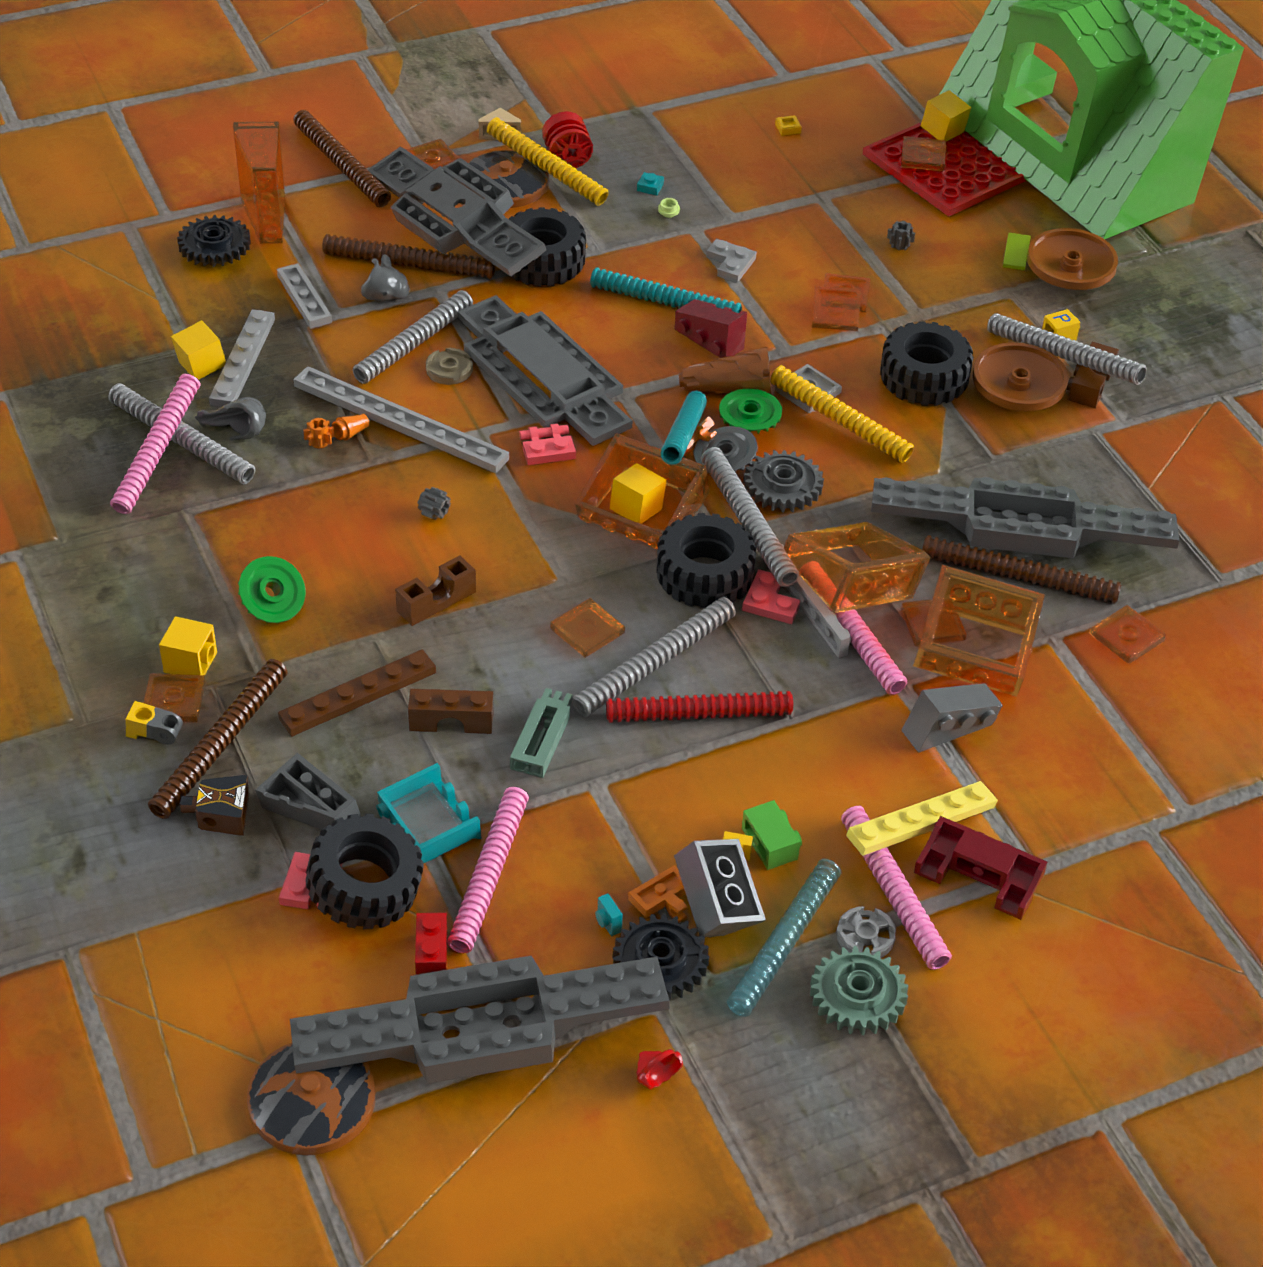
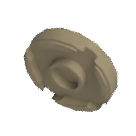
[426,348,473,385]

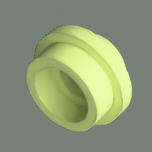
[658,198,680,218]

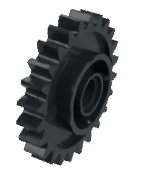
[177,215,251,267]
[612,914,709,1001]

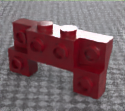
[914,816,1048,920]

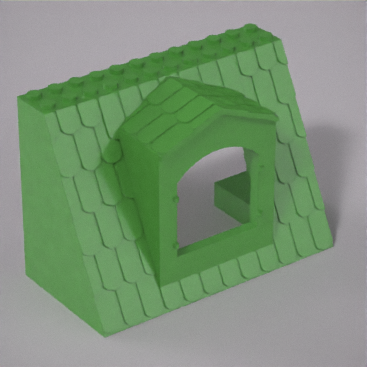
[939,0,1244,239]

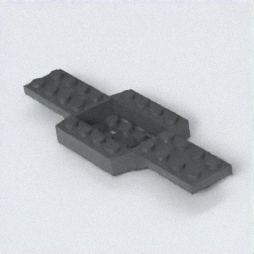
[368,146,546,276]
[871,477,1179,558]
[290,955,670,1084]

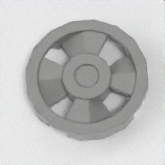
[836,906,896,958]

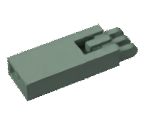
[510,688,573,778]

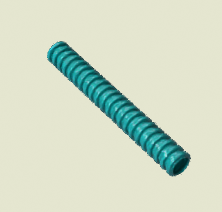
[590,267,742,313]
[660,391,707,465]

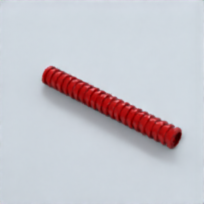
[606,691,793,723]

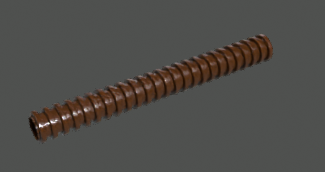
[293,110,391,207]
[322,234,496,279]
[922,535,1121,604]
[148,659,288,819]

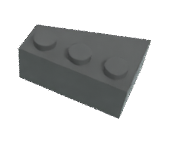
[902,683,1003,753]

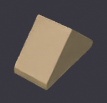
[479,108,521,140]

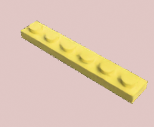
[846,781,998,856]

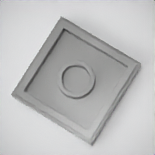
[775,364,842,413]

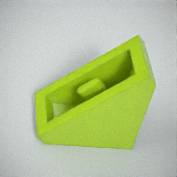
[1003,233,1031,270]

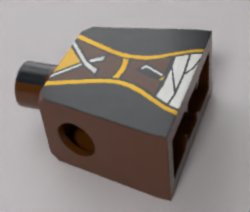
[181,775,250,836]

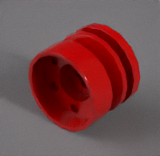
[542,111,593,168]

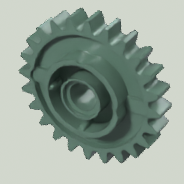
[810,946,908,1035]

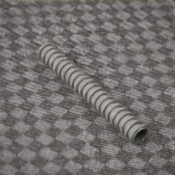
[353,290,473,384]

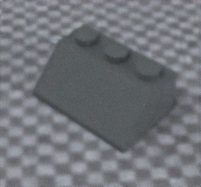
[674,839,766,937]

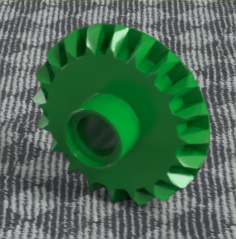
[719,389,782,434]
[238,556,306,624]

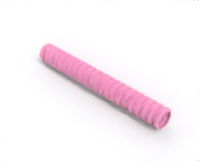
[110,374,200,514]
[801,561,907,695]
[447,787,529,953]
[841,806,952,969]

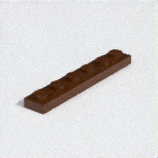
[278,649,436,737]

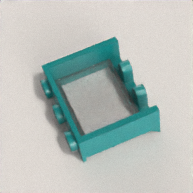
[376,763,482,863]

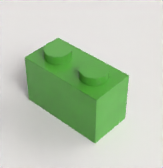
[742,800,802,870]

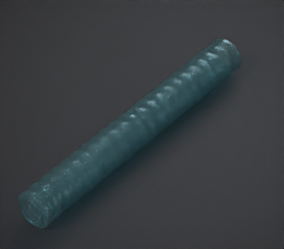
[727,859,841,1017]

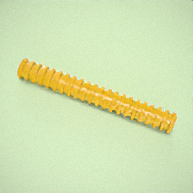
[487,117,608,206]
[770,365,914,463]

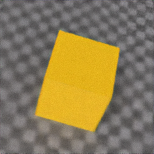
[921,90,972,143]
[171,320,226,380]
[609,463,666,525]
[159,616,217,681]

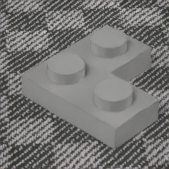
[706,239,757,283]

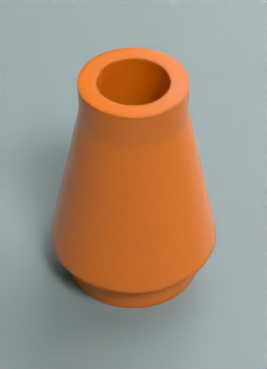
[331,414,369,441]

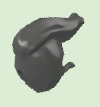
[361,254,410,302]
[195,397,266,441]

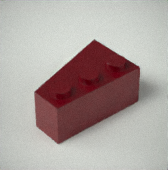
[674,299,747,358]

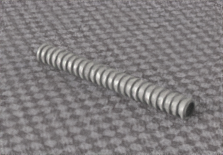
[987,313,1147,385]
[108,383,255,485]
[701,447,799,587]
[572,597,736,717]

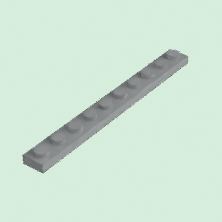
[294,366,509,473]

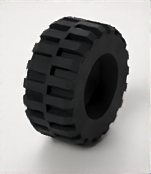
[509,207,586,287]
[880,321,973,406]
[656,513,756,609]
[305,814,424,930]

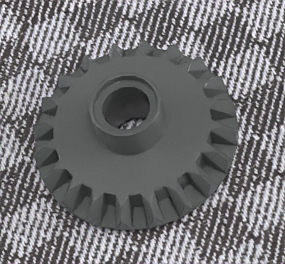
[694,426,758,474]

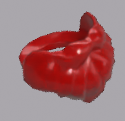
[636,1049,683,1090]

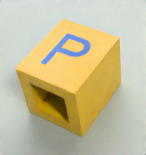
[1042,309,1080,341]

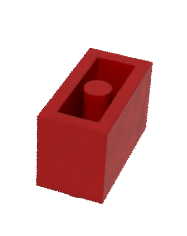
[415,913,448,975]

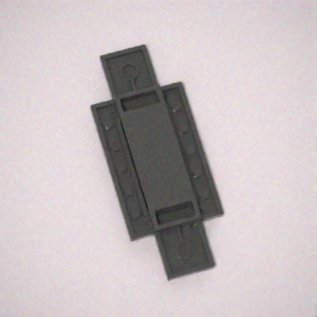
[458,295,633,446]

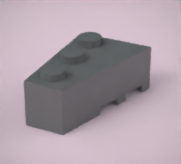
[255,753,361,830]

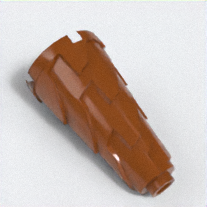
[679,347,772,395]

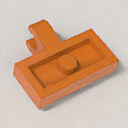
[684,416,717,455]
[628,865,687,923]

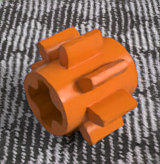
[303,418,335,449]

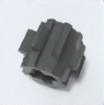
[887,221,915,250]
[417,487,451,520]

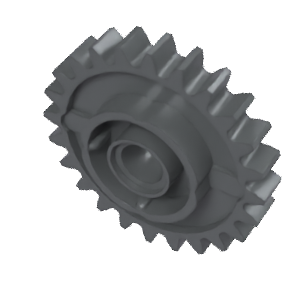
[743,450,824,513]

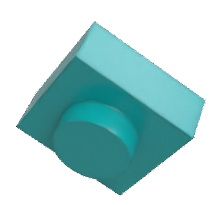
[637,172,664,196]
[595,893,623,937]

